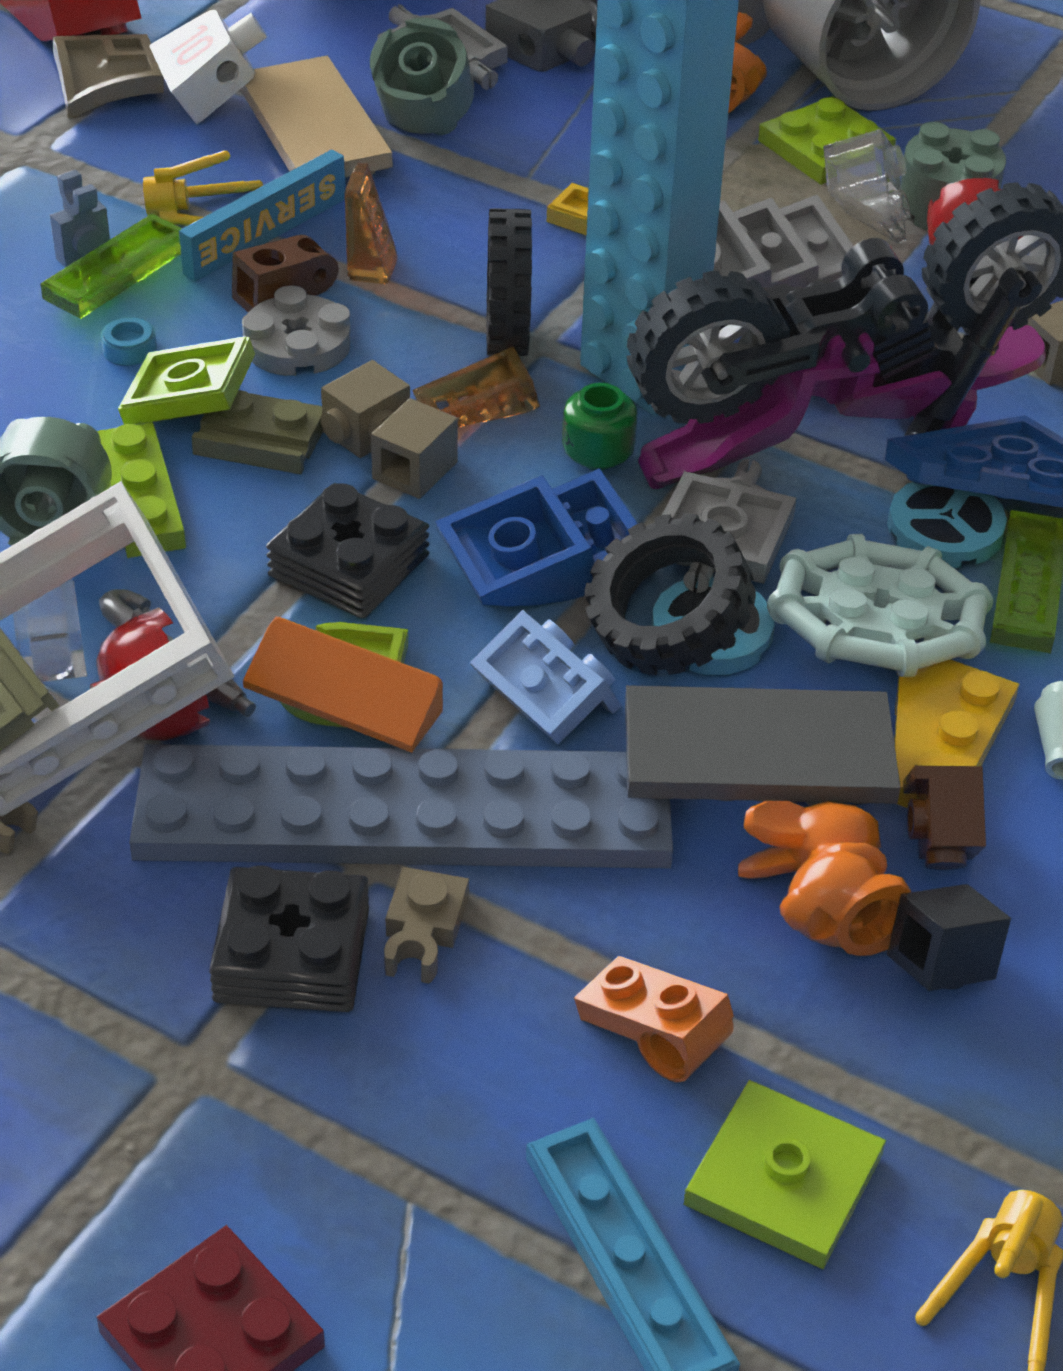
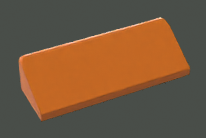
[243,617,443,753]

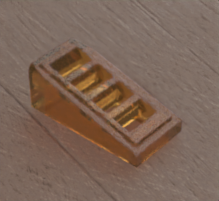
[345,163,397,284]
[412,347,540,427]

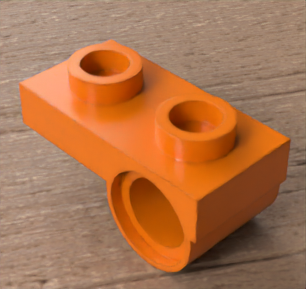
[574,956,734,1082]

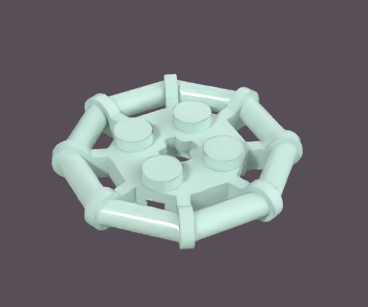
[767,534,993,677]

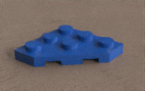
[885,415,1063,508]

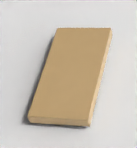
[240,55,393,178]

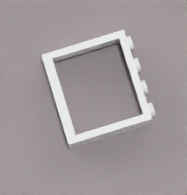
[0,481,235,817]

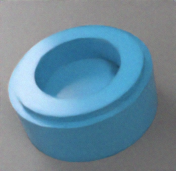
[100,317,157,366]

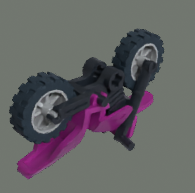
[626,182,1063,489]

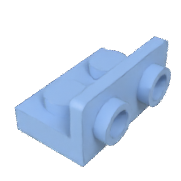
[470,610,622,745]

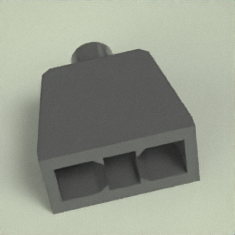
[485,0,595,71]

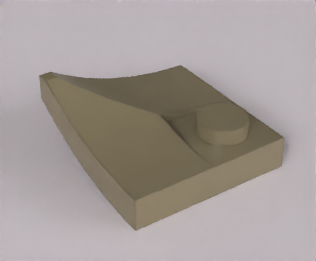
[53,34,164,118]

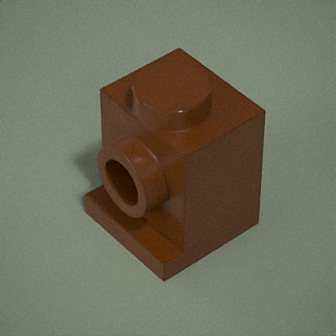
[903,765,986,870]

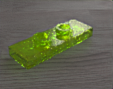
[40,214,183,319]
[989,510,1063,654]

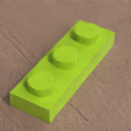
[97,422,186,558]

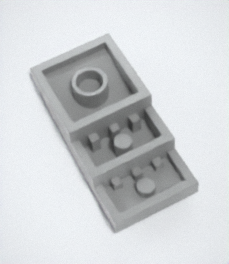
[713,195,854,289]

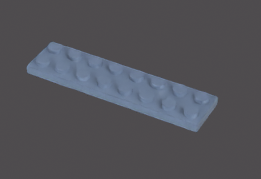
[129,744,673,868]

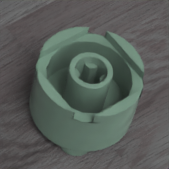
[370,17,474,135]
[897,122,1006,231]
[0,417,112,546]

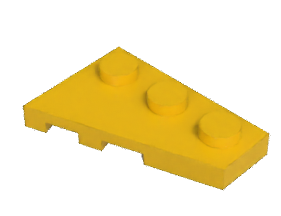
[894,659,1019,808]

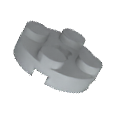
[242,286,350,376]

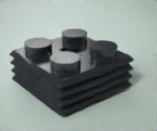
[266,483,430,618]
[209,865,369,1012]

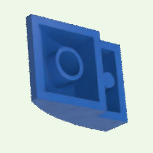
[435,468,656,606]

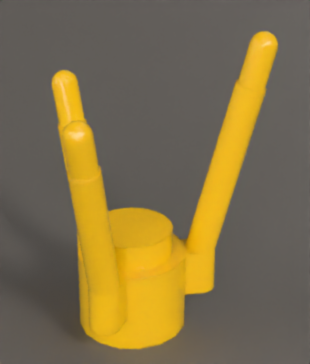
[143,151,263,226]
[915,1190,1063,1371]

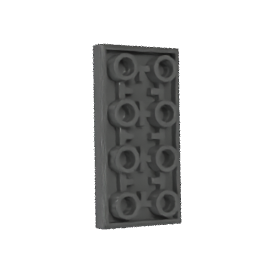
[625,685,900,804]

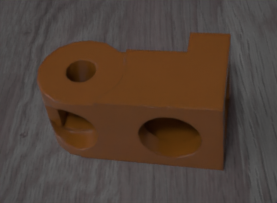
[232,235,339,312]

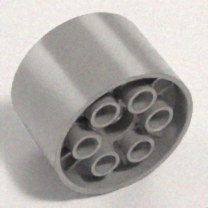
[763,0,980,110]

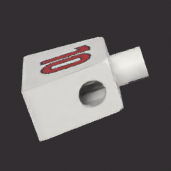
[149,10,268,124]

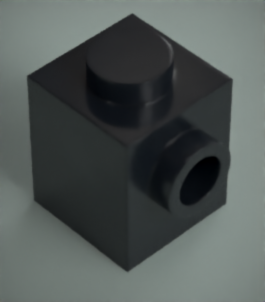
[887,884,1011,991]

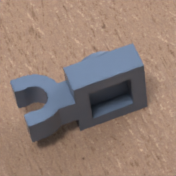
[50,169,112,268]

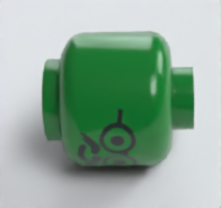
[562,383,638,470]

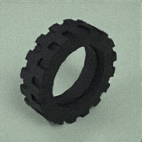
[486,208,532,356]
[585,513,756,675]

